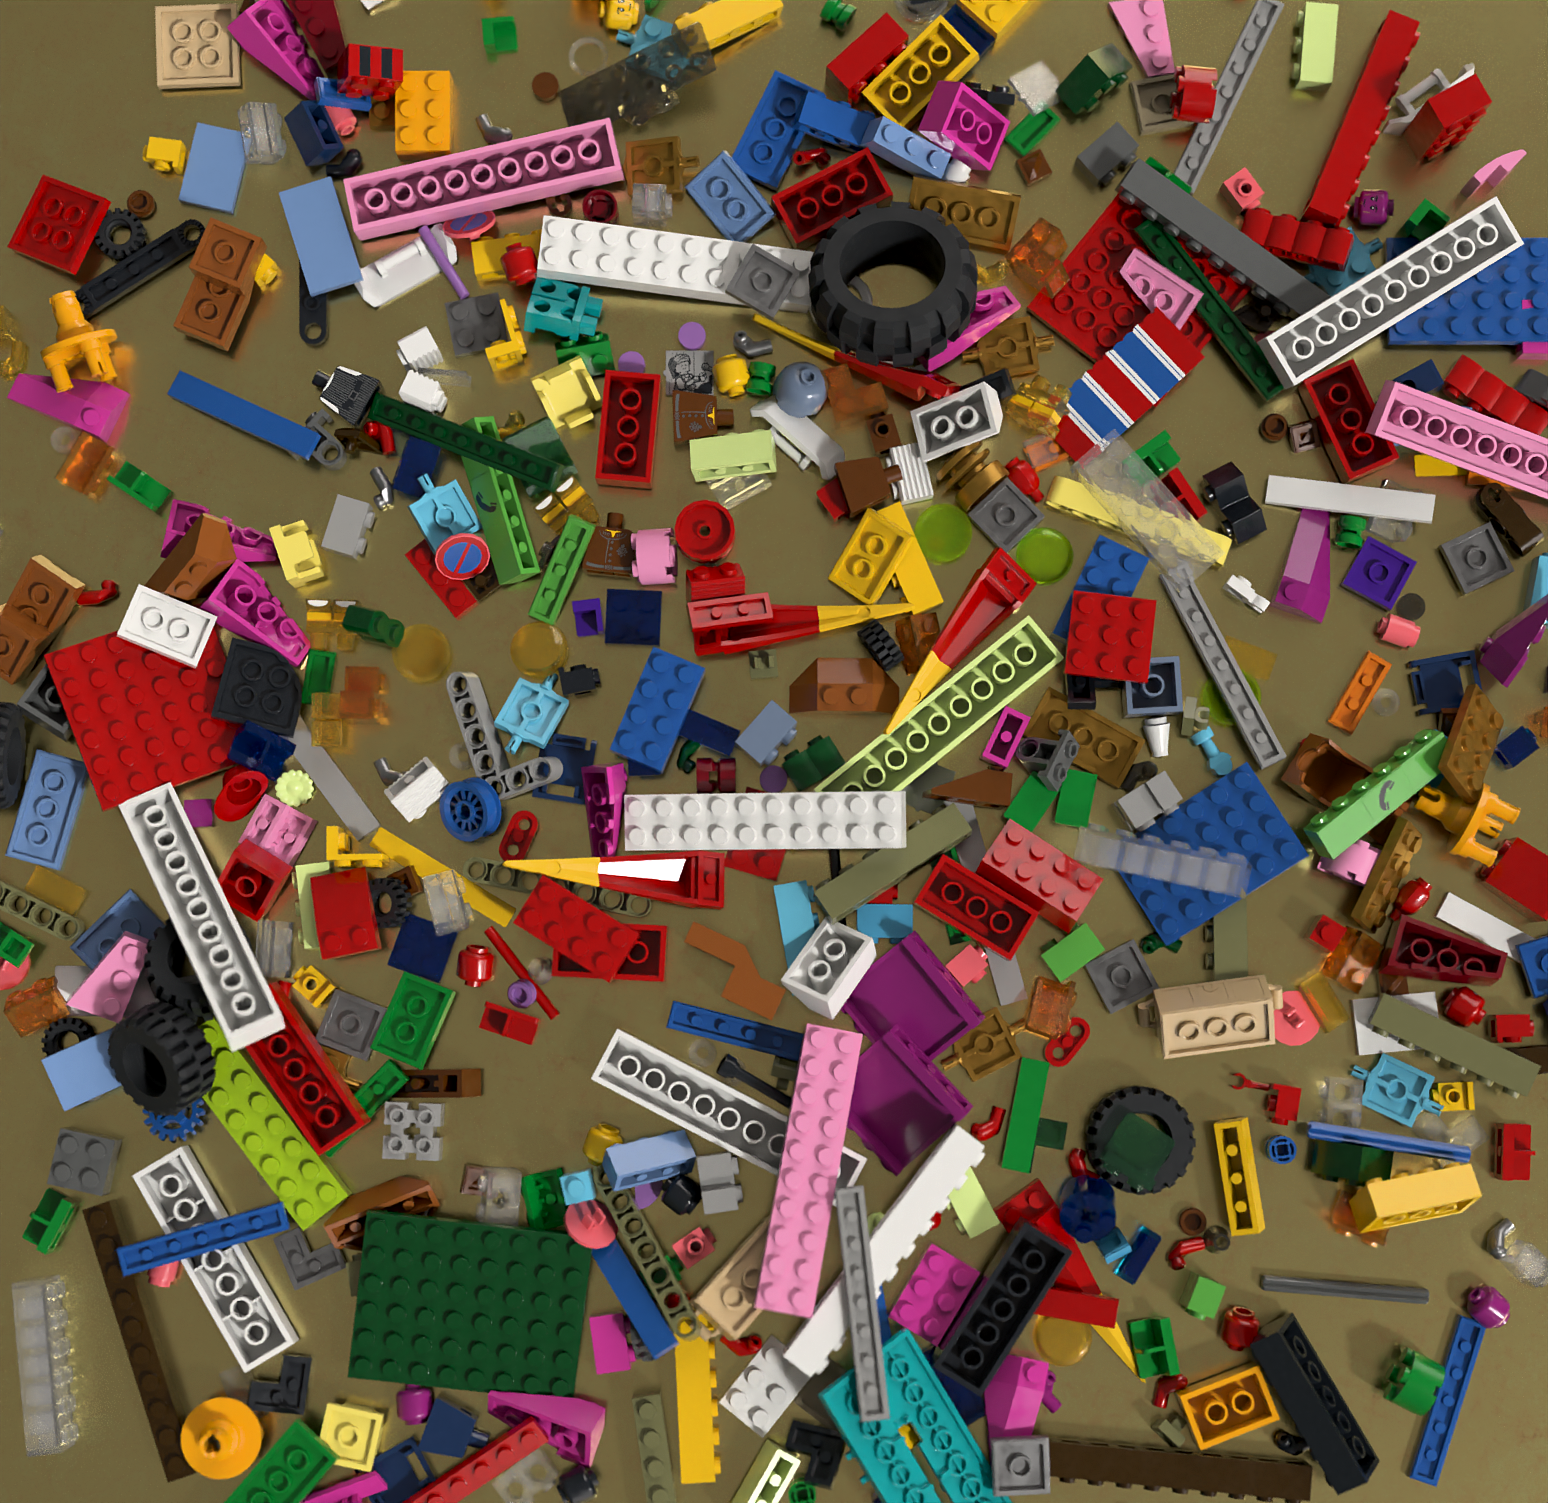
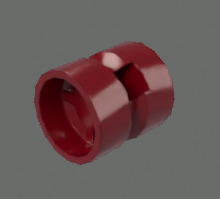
[582,189,619,225]
[696,758,736,794]

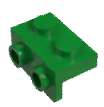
[555,331,615,376]
[520,1167,570,1229]

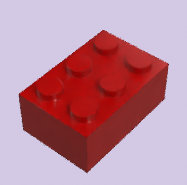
[825,12,909,104]

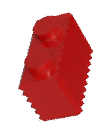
[686,562,745,603]

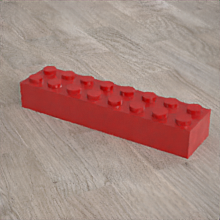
[1299,10,1421,229]

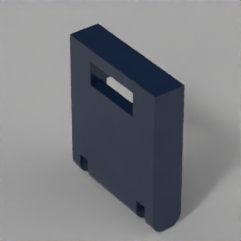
[1408,650,1483,716]
[532,733,598,806]
[354,1435,438,1503]

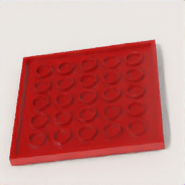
[1026,193,1251,410]
[44,602,263,812]

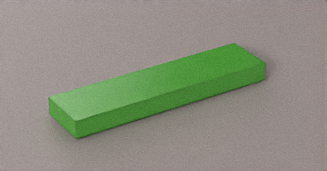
[528,514,596,626]

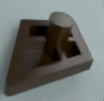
[1233,298,1281,334]
[334,428,383,455]
[463,548,501,602]

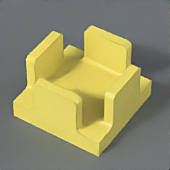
[530,355,602,429]
[269,520,324,589]
[320,1402,384,1472]

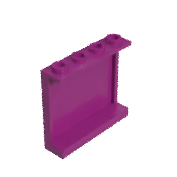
[840,930,985,1061]
[846,1023,973,1177]

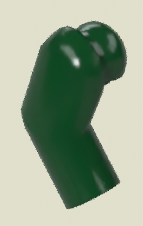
[676,732,705,774]
[1141,931,1183,954]

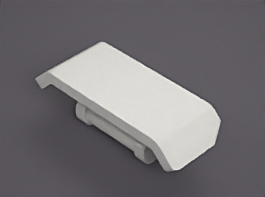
[1383,63,1475,135]
[354,223,457,307]
[750,395,845,480]

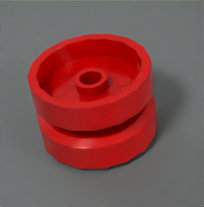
[674,500,735,566]

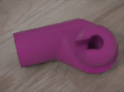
[1041,1370,1062,1414]

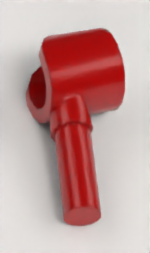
[1231,1073,1270,1091]

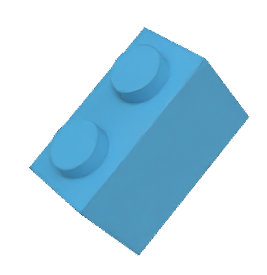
[856,904,913,944]

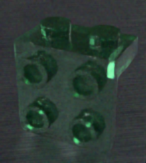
[502,416,578,497]
[1098,1112,1175,1192]

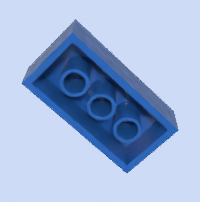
[1050,535,1150,646]
[610,646,705,773]

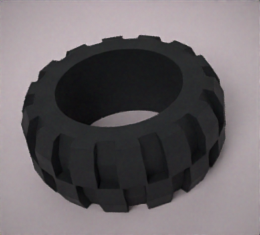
[808,201,978,368]

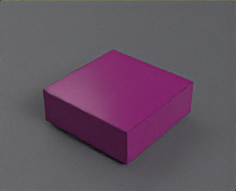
[184,799,214,828]

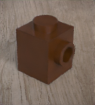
[865,412,902,457]

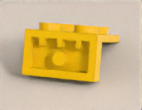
[485,298,527,372]
[326,826,389,868]

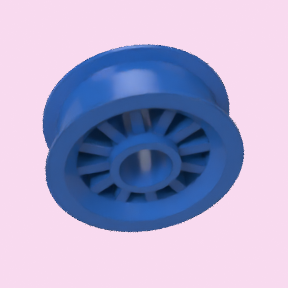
[440,777,502,842]

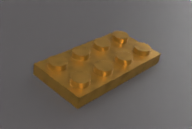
[909,174,1021,251]
[1438,684,1504,804]
[1022,686,1146,789]
[1351,816,1422,934]

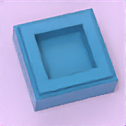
[1094,1227,1132,1264]

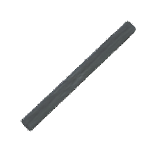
[1261,1275,1429,1304]

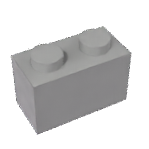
[321,494,375,560]

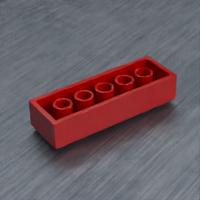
[245,982,371,1156]

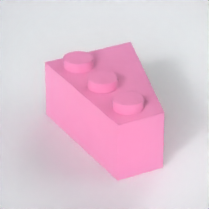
[66,931,150,1023]

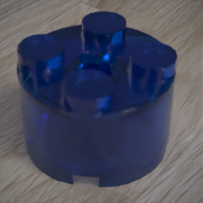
[1059,1175,1116,1243]

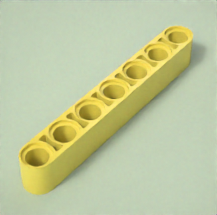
[1045,476,1232,567]

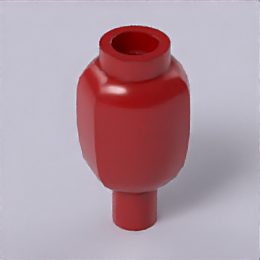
[1004,456,1045,503]
[1389,877,1433,921]

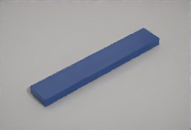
[167,371,321,460]
[666,1001,803,1061]
[116,1201,290,1276]
[592,1237,679,1360]
[1408,1314,1486,1487]

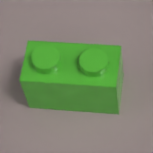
[1038,922,1106,983]
[1179,1271,1226,1321]

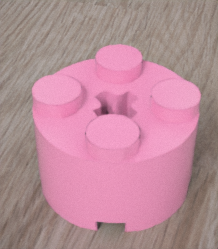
[631,528,678,585]
[1317,839,1382,887]

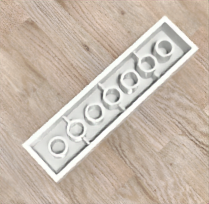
[132,1145,300,1373]

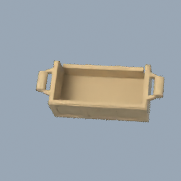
[1138,975,1283,1059]
[689,1216,770,1342]

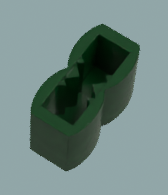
[342,605,405,648]
[781,735,846,792]

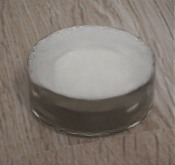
[1396,593,1425,621]

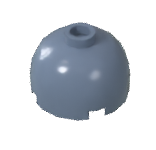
[772,362,829,418]

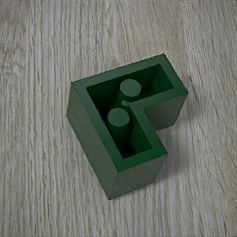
[1054,43,1133,115]
[1311,1139,1394,1187]

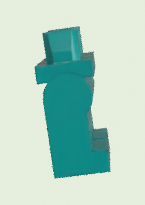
[523,277,603,341]

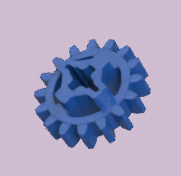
[142,1098,206,1143]

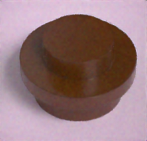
[127,190,155,218]
[1260,414,1288,441]

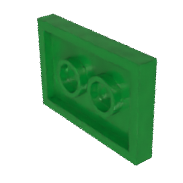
[370,971,456,1070]

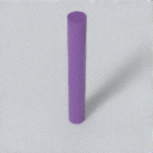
[418,225,470,300]

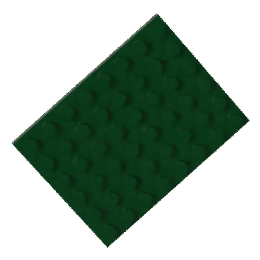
[347,1209,592,1398]

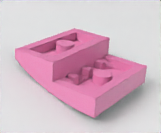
[1460,149,1527,199]
[238,794,318,867]

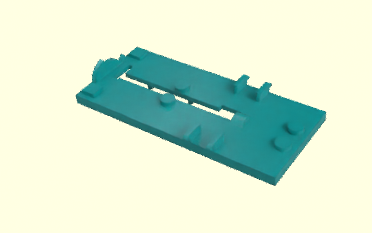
[818,1328,1012,1503]

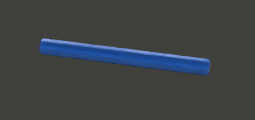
[1306,1121,1471,1163]

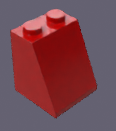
[1478,837,1548,923]

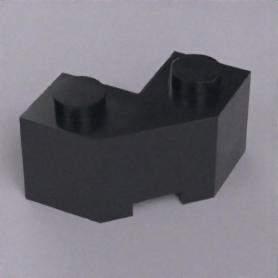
[1202,461,1267,544]

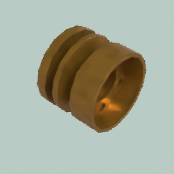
[936,440,1009,512]

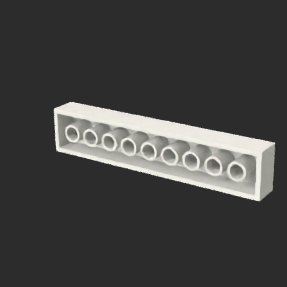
[1257,197,1524,389]
[537,215,814,313]
[118,782,285,1052]
[624,791,906,851]
[591,1029,867,1206]
[783,1124,985,1378]

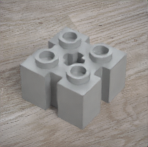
[1111,770,1183,832]
[382,1101,445,1161]
[697,1151,743,1214]

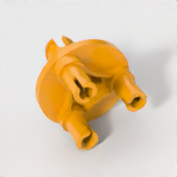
[40,290,118,393]
[1413,783,1520,867]
[181,1397,265,1479]

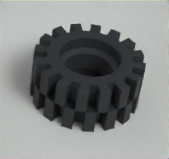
[95,208,147,262]
[857,619,904,672]
[369,877,412,929]
[41,1018,95,1057]

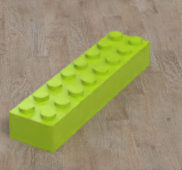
[198,1017,353,1231]

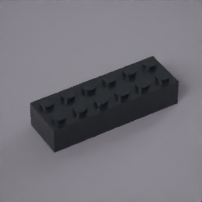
[929,1216,1073,1397]
[1250,1312,1380,1495]

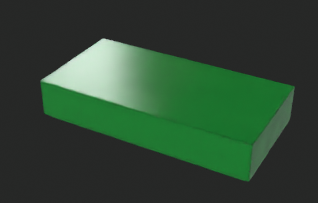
[1004,101,1061,158]
[302,649,338,708]

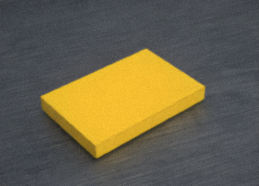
[828,508,915,605]

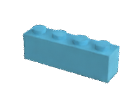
[773,880,820,996]

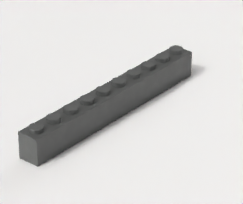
[1115,158,1331,319]

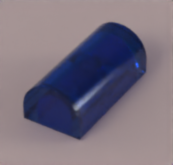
[1114,1226,1162,1285]

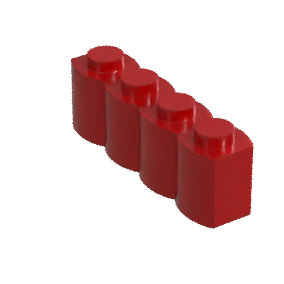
[1240,207,1354,272]
[1442,354,1548,436]

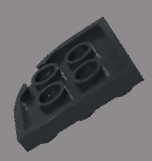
[211,637,302,738]

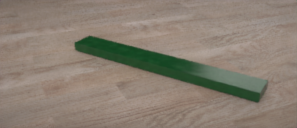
[1133,219,1285,402]
[367,392,564,492]

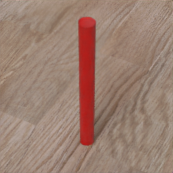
[484,926,560,1020]

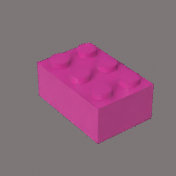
[918,81,1010,171]
[887,1241,980,1346]

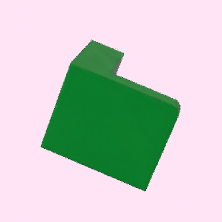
[481,16,518,54]

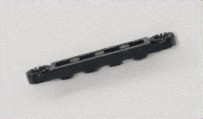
[75,219,206,320]
[299,260,328,347]

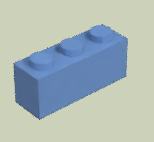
[860,116,951,179]
[602,1130,696,1192]

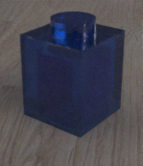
[1493,726,1540,770]

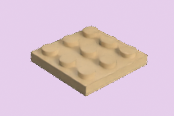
[155,3,240,89]

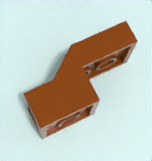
[173,217,267,352]
[0,554,85,685]
[1281,733,1413,847]
[684,921,786,1020]

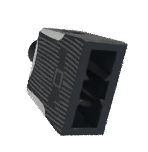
[312,366,383,428]

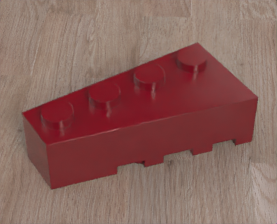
[285,0,347,79]
[1378,914,1508,987]

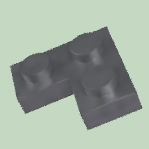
[273,1227,347,1290]

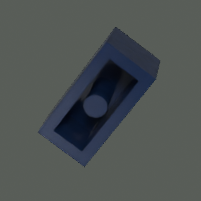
[284,100,344,166]

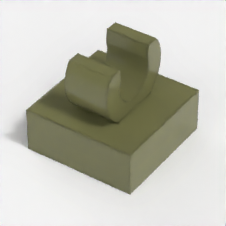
[748,649,778,680]
[1181,696,1210,736]
[771,1056,798,1091]
[1151,1414,1187,1448]

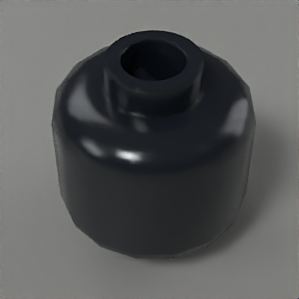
[660,1174,702,1216]
[556,1465,600,1503]

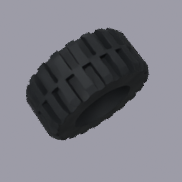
[0,702,26,809]
[144,918,256,1021]
[108,1002,216,1116]
[1085,1086,1196,1195]

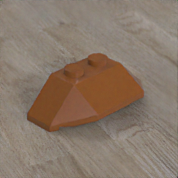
[144,512,237,600]
[789,658,899,715]
[324,1176,440,1251]

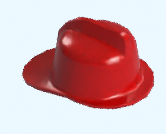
[214,761,268,822]

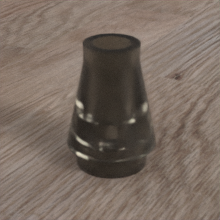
[1203,1226,1231,1254]

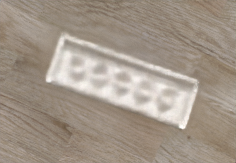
[1070,429,1225,593]
[1073,823,1252,899]
[12,1274,78,1457]

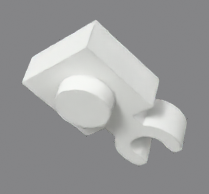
[1222,575,1270,614]

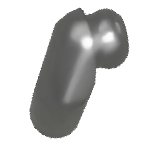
[475,114,513,144]
[733,330,773,357]
[370,467,393,509]
[373,757,406,787]
[1487,1218,1516,1260]

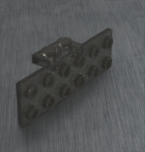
[558,21,716,127]

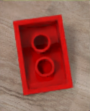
[310,867,382,960]

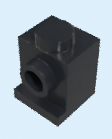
[558,664,601,698]

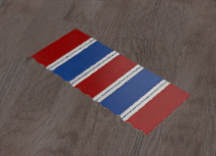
[1035,307,1205,469]

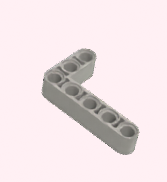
[446,671,563,800]

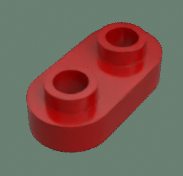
[499,810,538,861]
[1044,1017,1090,1067]

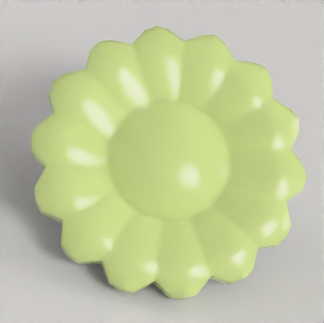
[275,769,314,807]

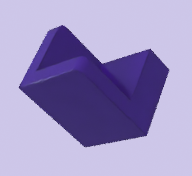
[572,598,605,637]

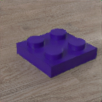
[1341,536,1417,611]

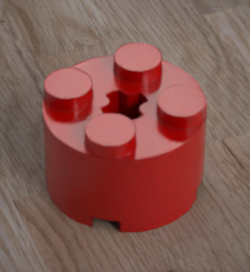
[1169,65,1218,124]

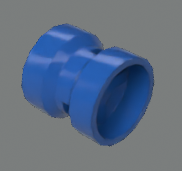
[1264,1135,1297,1164]

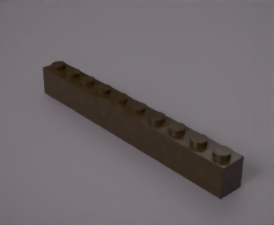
[82,1199,197,1483]
[1048,1438,1313,1503]

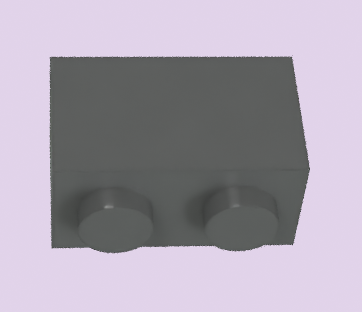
[1074,121,1139,188]

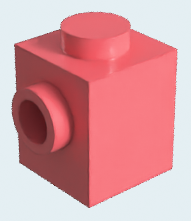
[1219,167,1264,216]
[944,944,988,987]
[672,1225,717,1270]

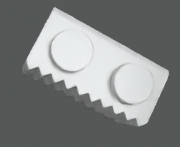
[396,326,443,373]
[399,369,447,415]
[885,442,934,505]
[384,756,450,823]

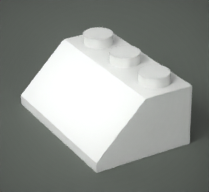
[910,382,1003,462]
[781,917,877,1020]

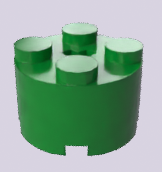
[1383,1347,1445,1416]

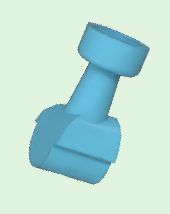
[1191,726,1233,777]

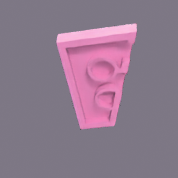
[1108,0,1175,78]
[1120,248,1204,330]

